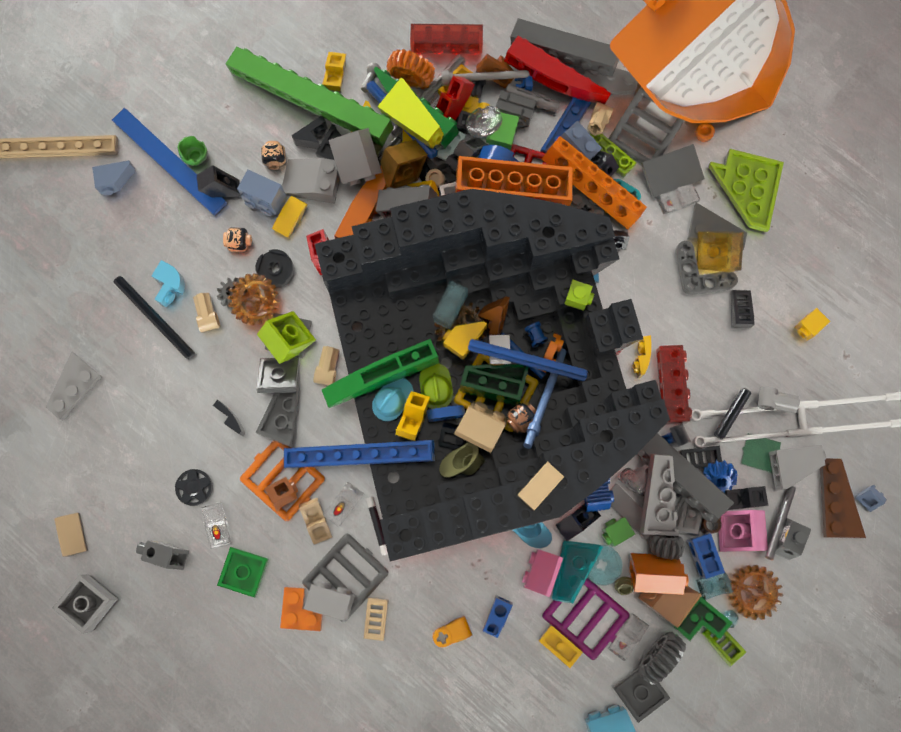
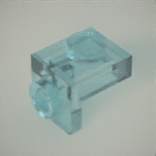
[696,573,733,600]

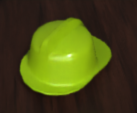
[419,364,453,409]

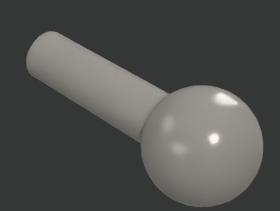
[361,63,381,93]

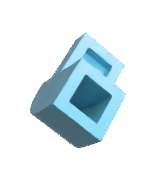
[152,260,185,307]

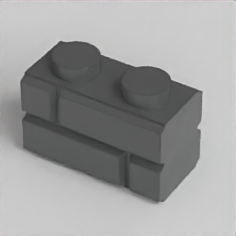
[494,90,536,127]

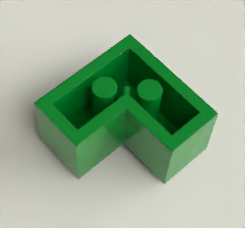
[674,597,733,642]

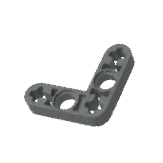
[675,241,738,295]

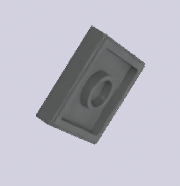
[256,358,299,393]
[612,667,670,723]

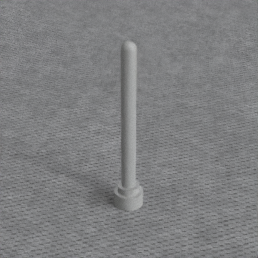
[441,70,529,86]

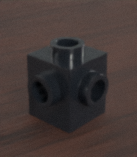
[591,151,619,177]

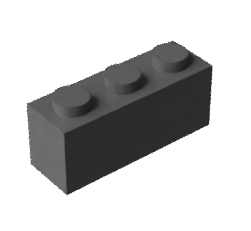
[376,185,438,218]

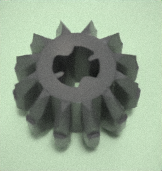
[217,277,250,310]
[650,535,685,560]

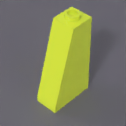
[377,78,444,149]

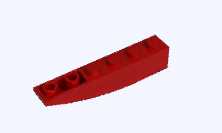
[504,36,611,104]

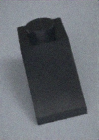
[197,165,240,198]
[555,503,601,541]

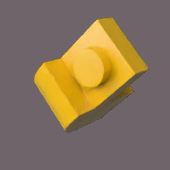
[395,391,430,441]

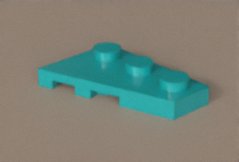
[552,540,603,604]

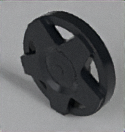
[175,469,213,506]

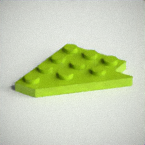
[708,149,784,232]

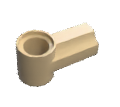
[587,102,614,136]
[193,293,220,333]
[313,346,340,386]

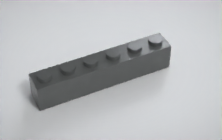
[510,18,619,76]
[637,433,734,524]

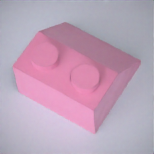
[719,510,768,552]
[522,549,563,597]

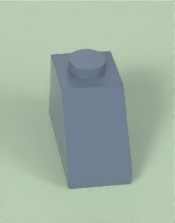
[92,160,135,195]

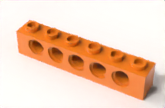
[542,136,647,230]

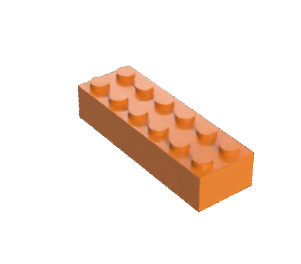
[455,156,573,206]

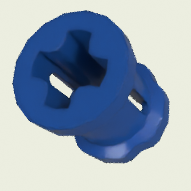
[525,322,548,348]

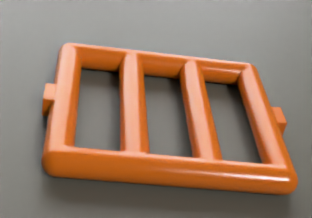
[240,441,325,521]

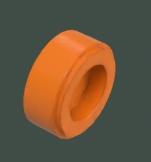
[695,123,715,142]

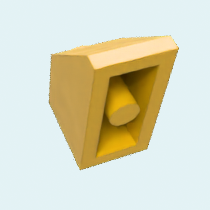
[443,321,487,360]

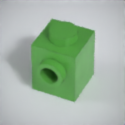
[602,517,635,547]

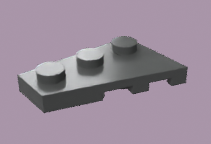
[687,202,747,252]
[256,387,300,448]

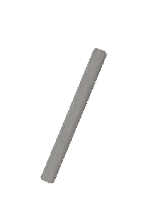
[391,54,465,137]

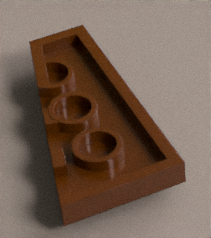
[820,458,866,538]

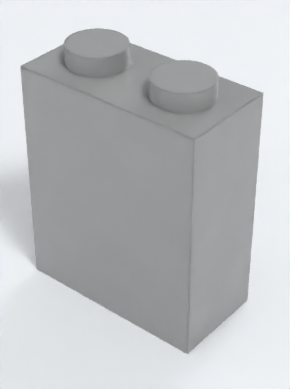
[329,128,382,186]

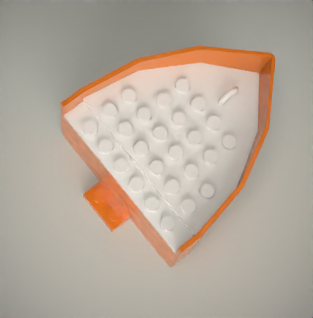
[610,0,795,123]

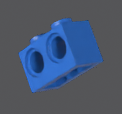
[687,533,725,579]

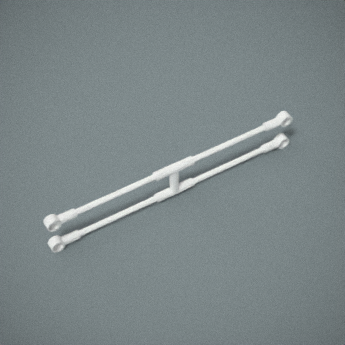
[689,391,901,448]

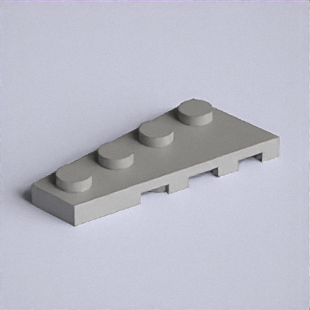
[640,453,679,536]

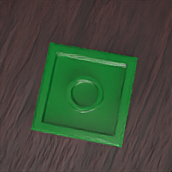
[217,547,269,598]

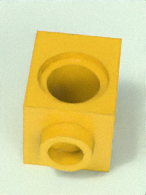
[795,308,830,340]

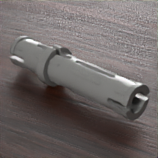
[506,84,560,113]

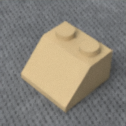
[454,401,508,453]

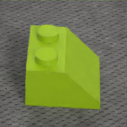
[257,311,316,364]

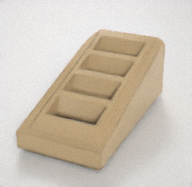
[364,597,389,641]

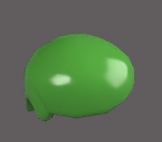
[177,136,208,166]

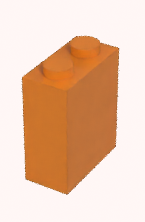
[628,553,689,595]

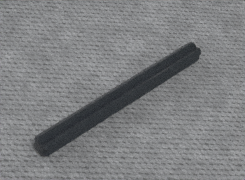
[113,276,195,359]

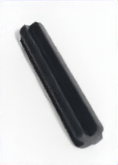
[714,388,751,440]

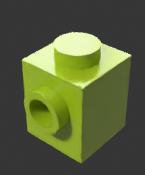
[564,280,594,311]

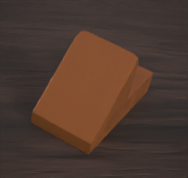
[476,54,514,89]
[478,296,510,335]

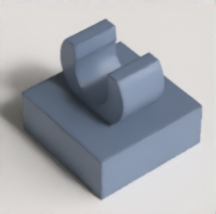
[856,485,887,512]

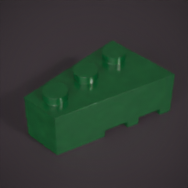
[460,364,529,406]

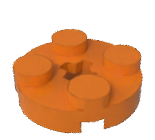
[538,333,564,373]

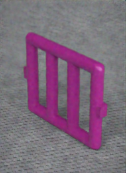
[542,577,630,660]

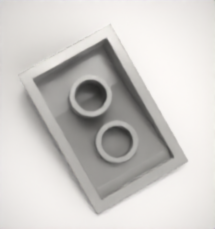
[282,158,340,204]

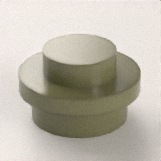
[614,577,633,595]

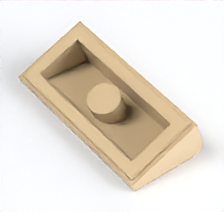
[54,513,87,557]

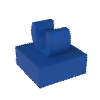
[514,75,533,92]

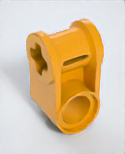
[433,616,473,648]

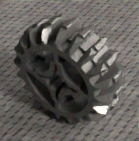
[638,632,686,685]

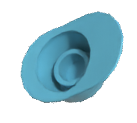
[372,378,414,421]
[513,522,552,548]

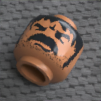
[507,403,536,433]

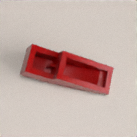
[436,75,475,120]

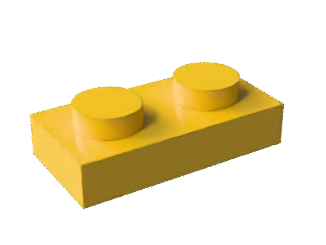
[538,625,583,668]

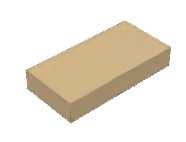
[517,462,564,510]

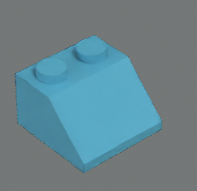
[584,705,636,732]

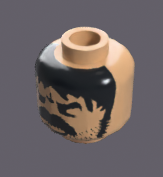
[261,141,286,170]
[223,227,252,252]

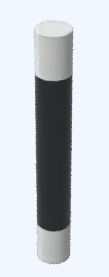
[366,497,388,556]

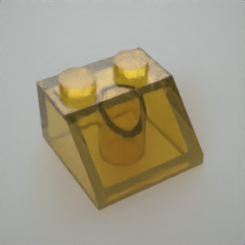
[697,231,744,272]

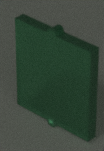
[741,433,781,473]

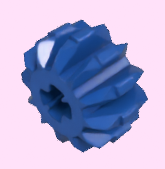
[703,460,738,493]

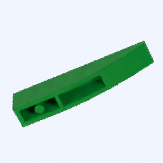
[374,67,459,149]
[322,339,439,408]

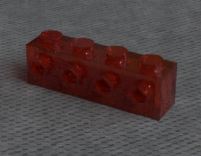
[410,24,483,55]
[656,345,692,425]

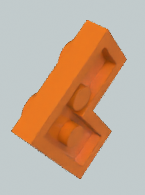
[280,587,323,631]

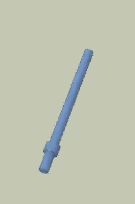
[524,348,567,449]

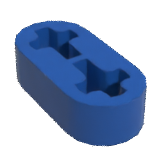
[427,405,465,422]

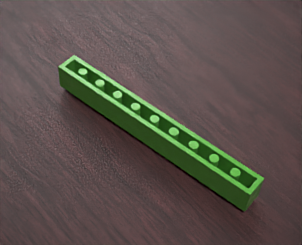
[225,46,393,146]

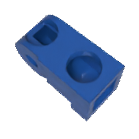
[483,595,513,638]

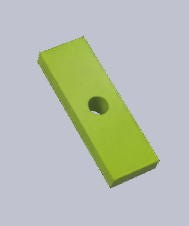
[590,134,636,178]

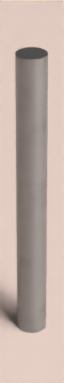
[765,486,796,560]

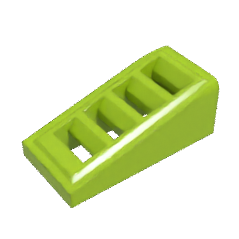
[702,630,746,667]

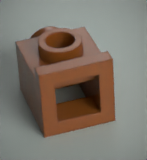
[265,477,298,511]

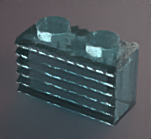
[433,281,468,329]

